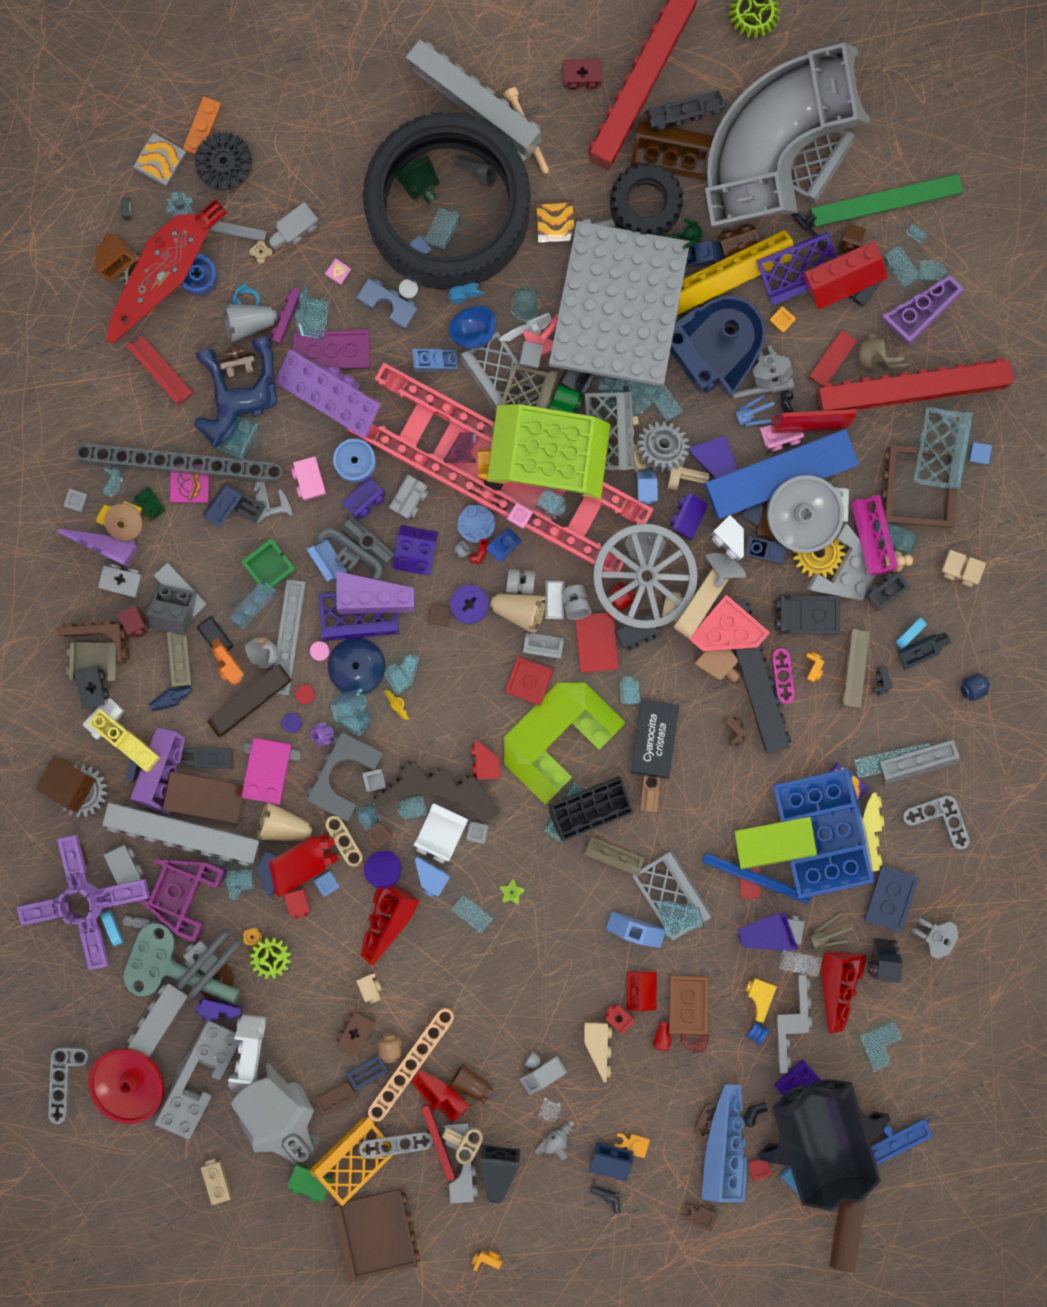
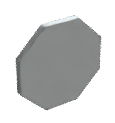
[625,523,666,563]

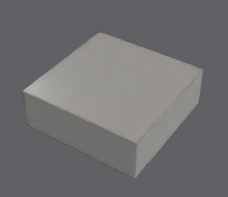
[63,488,88,513]
[466,821,489,844]

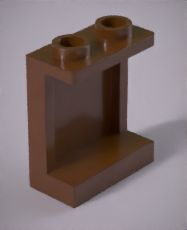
[35,755,96,813]

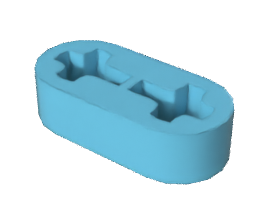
[895,617,927,649]
[100,909,124,947]

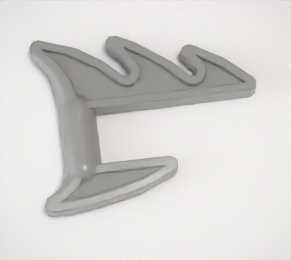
[254,482,293,523]

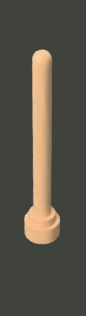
[502,87,549,174]

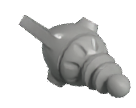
[535,1120,574,1160]

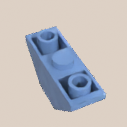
[412,349,458,373]
[606,911,667,948]

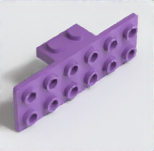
[275,349,381,437]

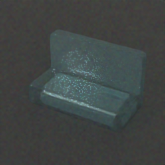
[424,208,461,251]

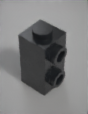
[615,615,660,650]

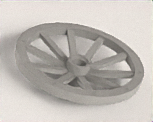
[593,524,697,628]

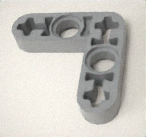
[902,796,970,849]

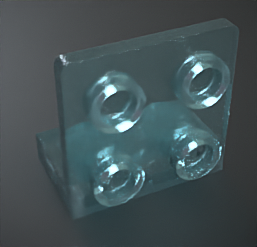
[295,286,330,339]

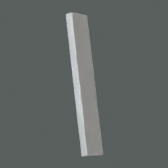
[274,579,306,696]

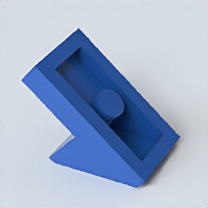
[486,528,522,562]

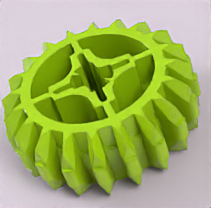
[729,0,780,38]

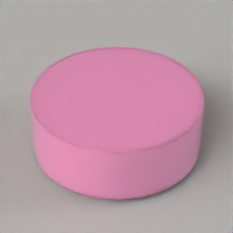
[310,641,330,661]

